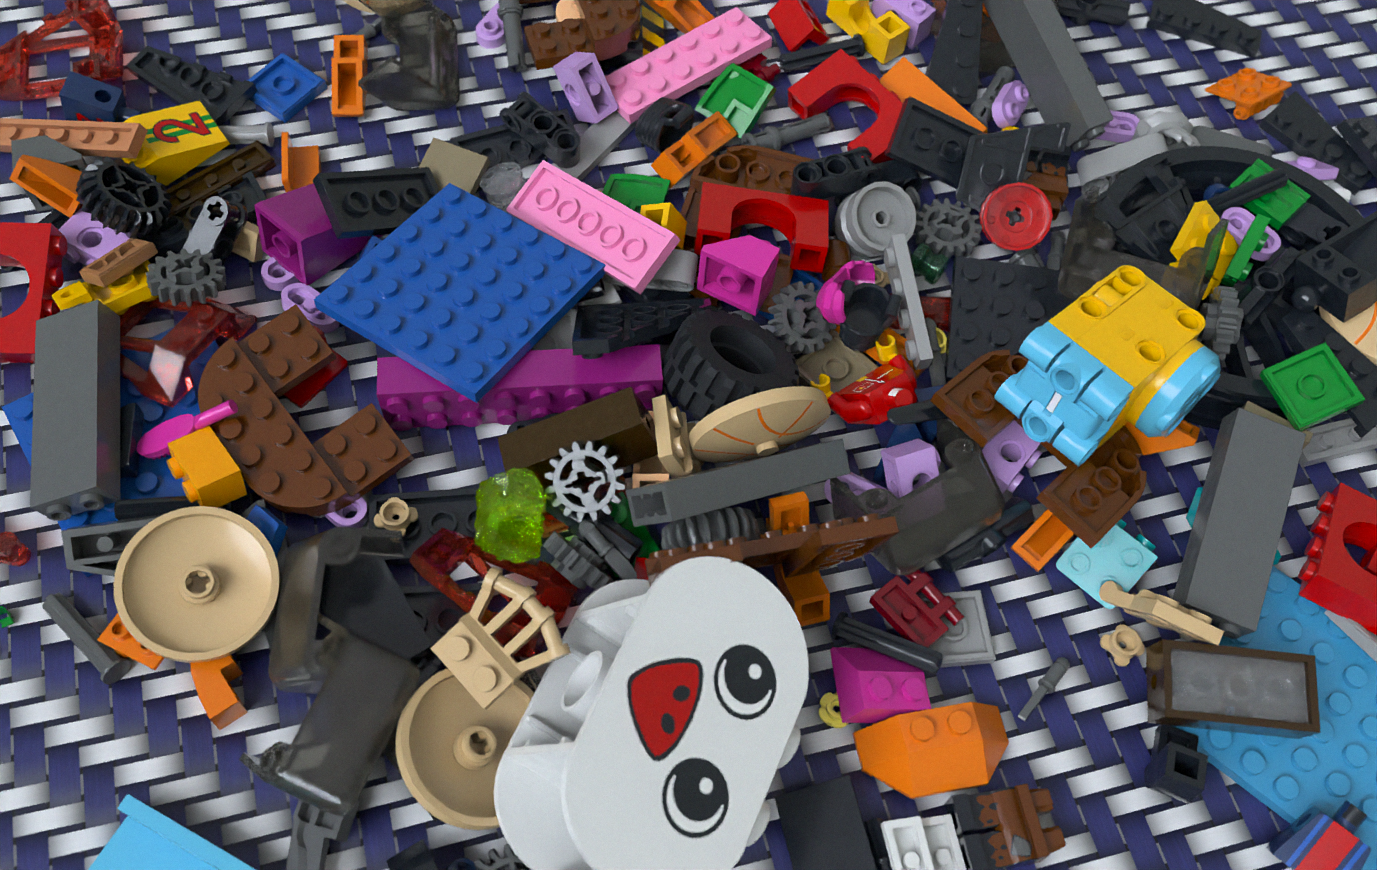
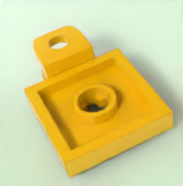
[1161,200,1239,301]
[52,260,159,315]

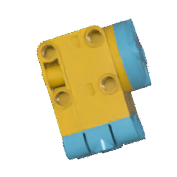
[994,265,1221,466]

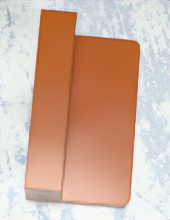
[281,132,321,192]

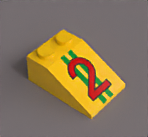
[122,100,230,187]

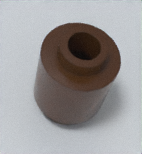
[821,239,852,282]

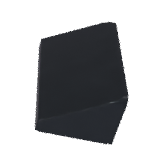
[120,403,144,478]

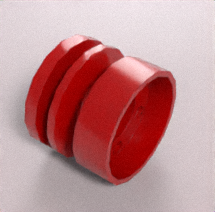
[979,182,1053,251]

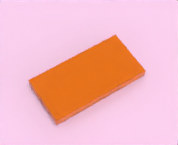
[869,57,988,133]

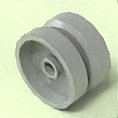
[835,182,916,259]

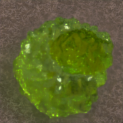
[474,468,547,563]

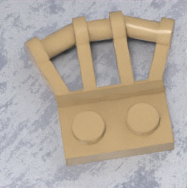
[652,395,704,478]
[431,567,571,709]
[1099,581,1224,645]

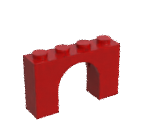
[787,49,903,164]
[694,182,829,273]
[0,222,68,363]
[1298,482,1377,635]

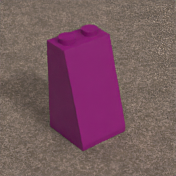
[255,171,385,285]

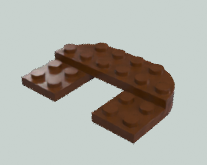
[519,0,640,70]
[680,145,814,314]
[198,304,414,517]
[930,350,1147,549]
[645,513,899,586]

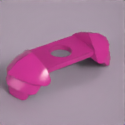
[816,260,875,325]

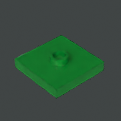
[1259,342,1365,431]

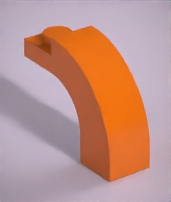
[766,491,830,627]

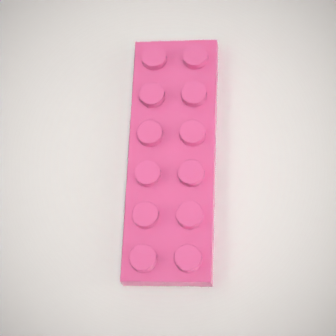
[605,7,772,124]
[506,160,680,295]

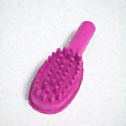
[137,399,238,460]

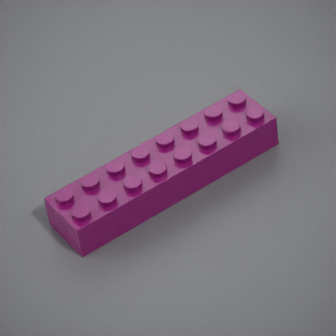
[377,344,663,431]

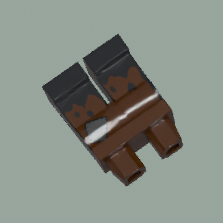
[1016,146,1071,221]
[944,783,1066,870]

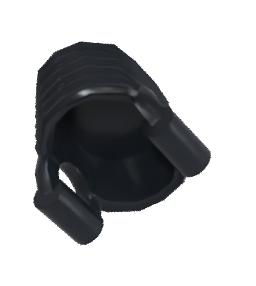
[635,97,695,154]
[839,280,902,351]

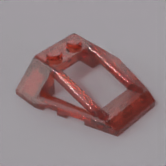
[0,0,124,101]
[119,297,257,408]
[409,528,580,658]

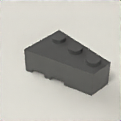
[61,514,164,577]

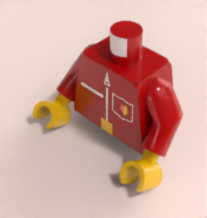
[810,335,917,424]

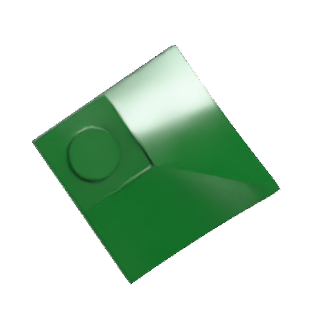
[695,63,777,139]
[602,174,670,214]

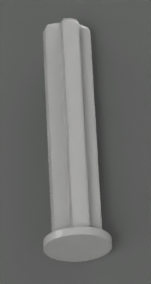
[218,122,274,147]

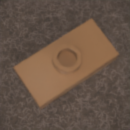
[79,238,158,287]

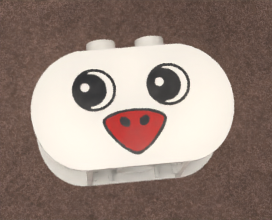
[494,556,809,870]

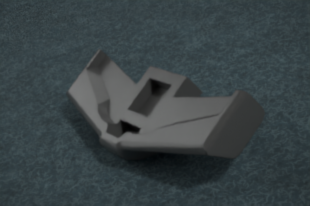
[285,732,378,870]

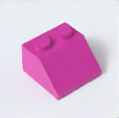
[697,235,780,316]
[830,647,931,723]

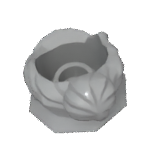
[1132,111,1201,151]

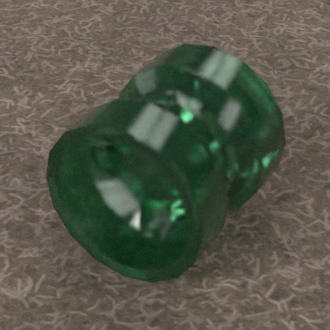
[911,242,950,286]

